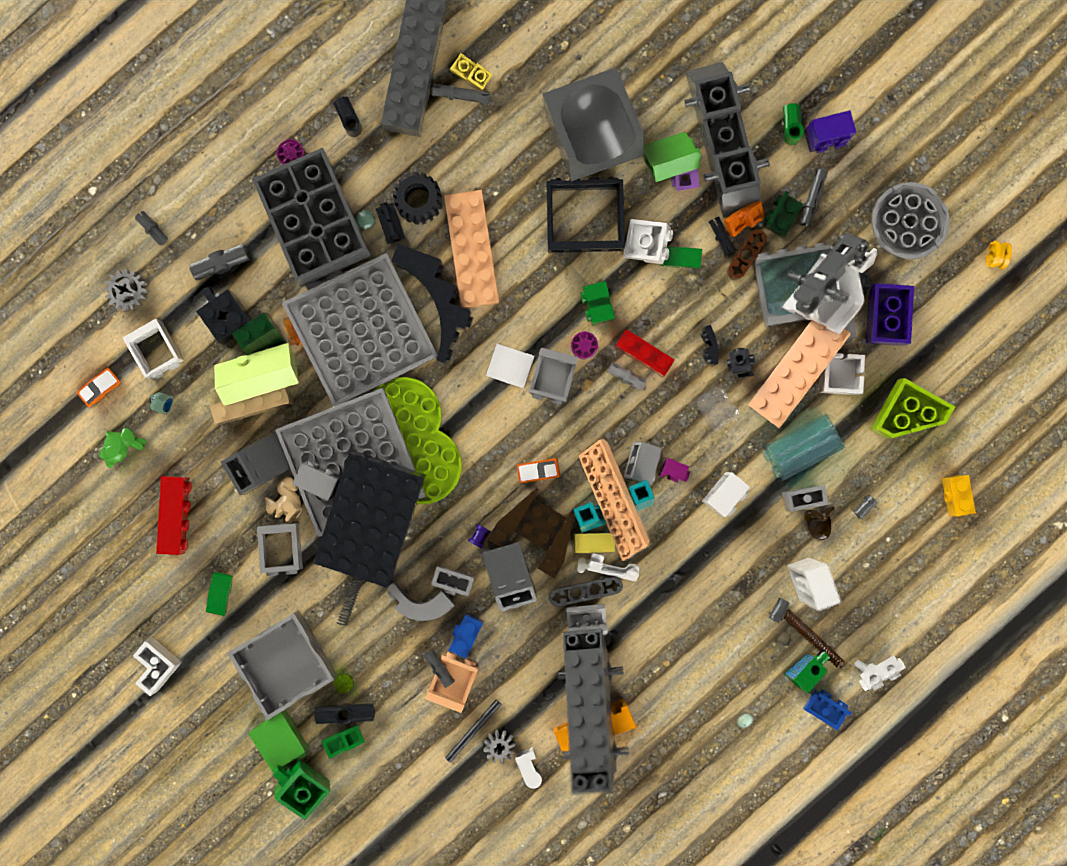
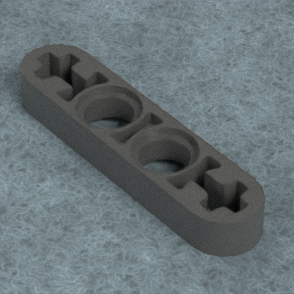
[549,576,623,606]

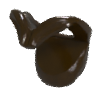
[804,506,835,541]

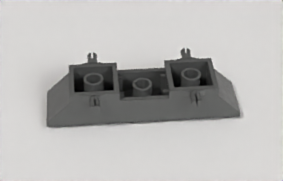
[684,62,770,218]
[558,628,629,794]

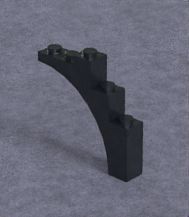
[391,244,474,364]

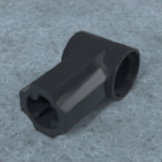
[333,96,362,137]

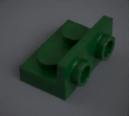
[764,191,803,238]

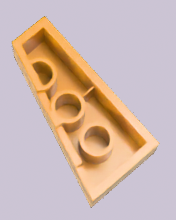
[554,698,636,751]

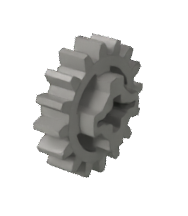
[104,269,148,311]

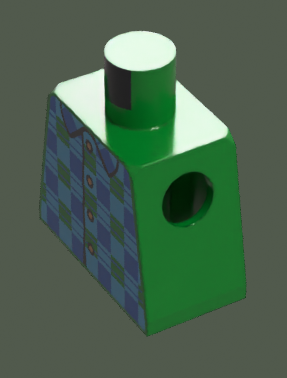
[785,650,830,694]

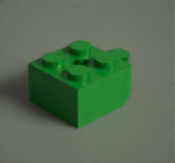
[273,760,331,820]

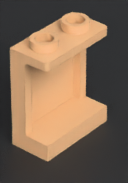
[425,651,479,713]

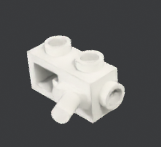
[854,655,906,691]

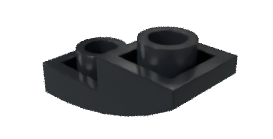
[701,324,719,367]

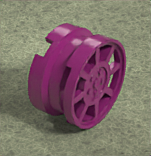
[277,139,306,165]
[571,331,598,360]

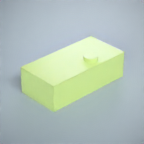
[214,343,299,406]

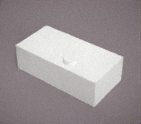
[787,558,841,610]

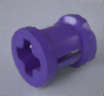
[467,524,491,549]

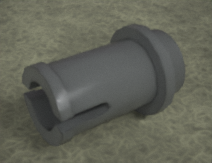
[853,495,878,519]
[768,597,790,623]

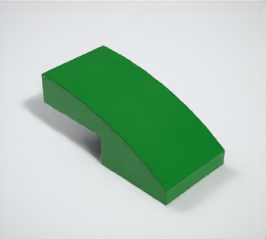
[661,247,702,269]
[206,572,233,616]
[321,724,365,759]

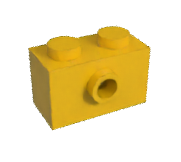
[942,475,976,517]

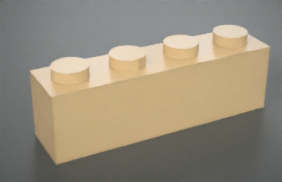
[209,386,294,425]

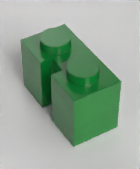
[580,281,615,326]

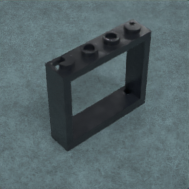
[546,177,625,253]

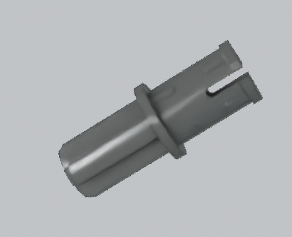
[135,211,168,245]

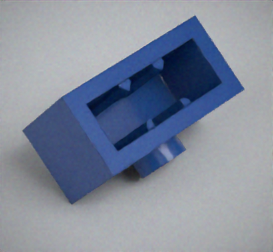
[449,613,484,659]

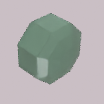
[356,210,375,230]

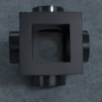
[727,348,756,380]

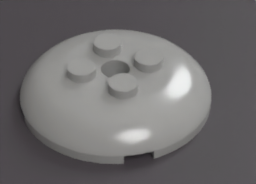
[871,182,950,259]

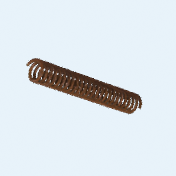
[784,610,845,668]

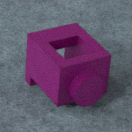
[659,458,690,483]

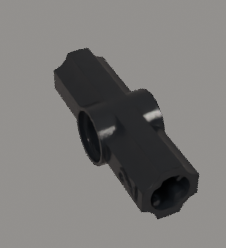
[314,703,375,724]

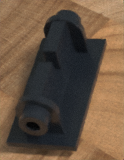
[376,202,406,244]

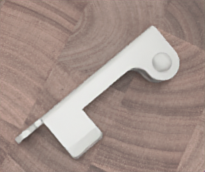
[577,553,639,582]

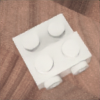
[623,219,673,264]

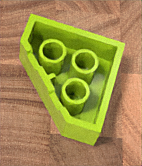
[870,378,955,439]

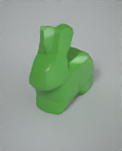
[99,428,146,468]

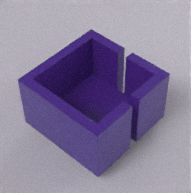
[804,110,856,153]

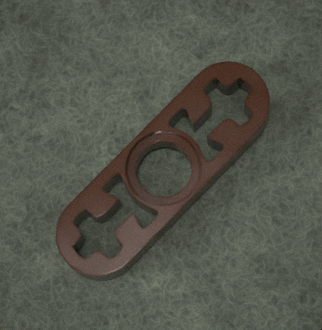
[727,229,766,280]

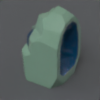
[149,392,174,415]

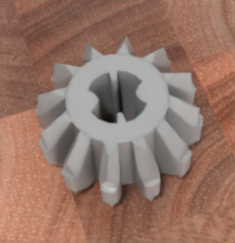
[483,730,516,764]

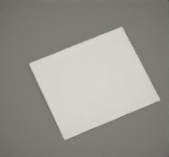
[486,344,534,388]

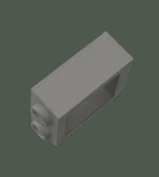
[257,523,303,576]

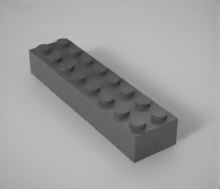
[381,0,449,137]

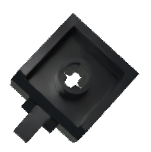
[196,287,252,345]

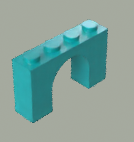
[574,480,655,533]

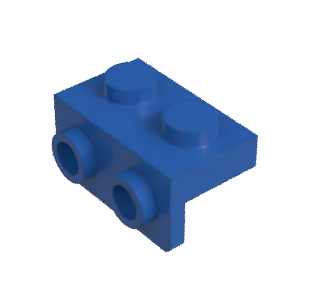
[803,689,852,731]

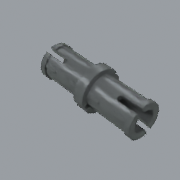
[423,649,455,688]

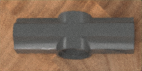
[189,244,250,281]

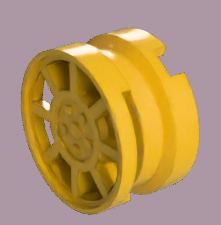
[986,241,1012,270]

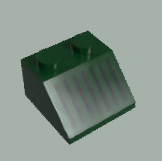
[232,312,287,355]

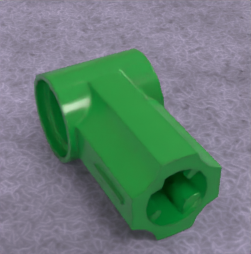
[783,103,804,145]

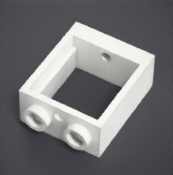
[123,319,184,380]

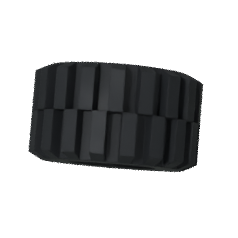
[393,172,443,225]

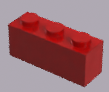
[614,329,675,378]

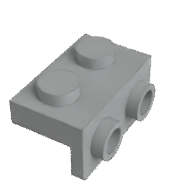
[566,604,608,635]

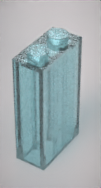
[762,414,845,480]

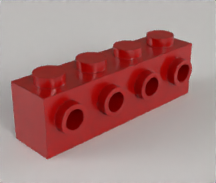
[156,476,192,555]

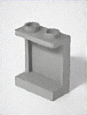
[529,348,578,405]

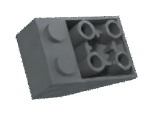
[221,433,291,495]
[482,542,537,612]

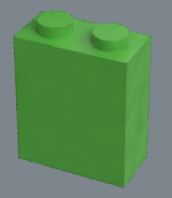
[643,132,701,182]
[248,709,309,773]

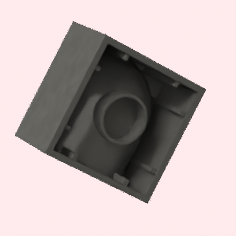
[543,68,644,181]

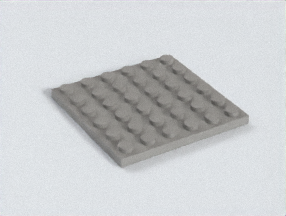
[282,253,438,407]
[275,388,426,537]

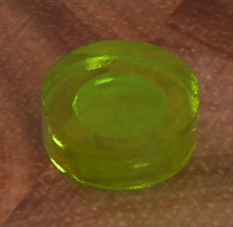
[334,673,354,694]

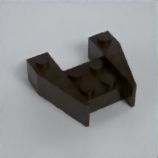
[488,488,574,578]

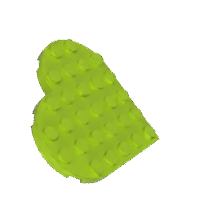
[374,377,462,504]

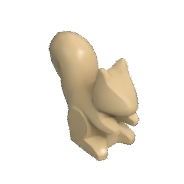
[265,476,303,524]

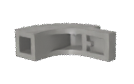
[388,581,456,621]

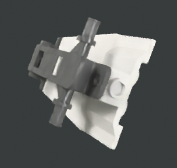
[782,233,877,334]

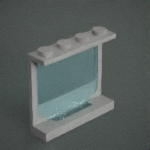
[753,243,833,328]

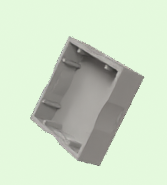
[227,610,338,720]

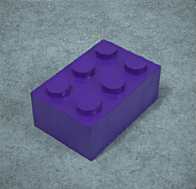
[866,283,914,346]

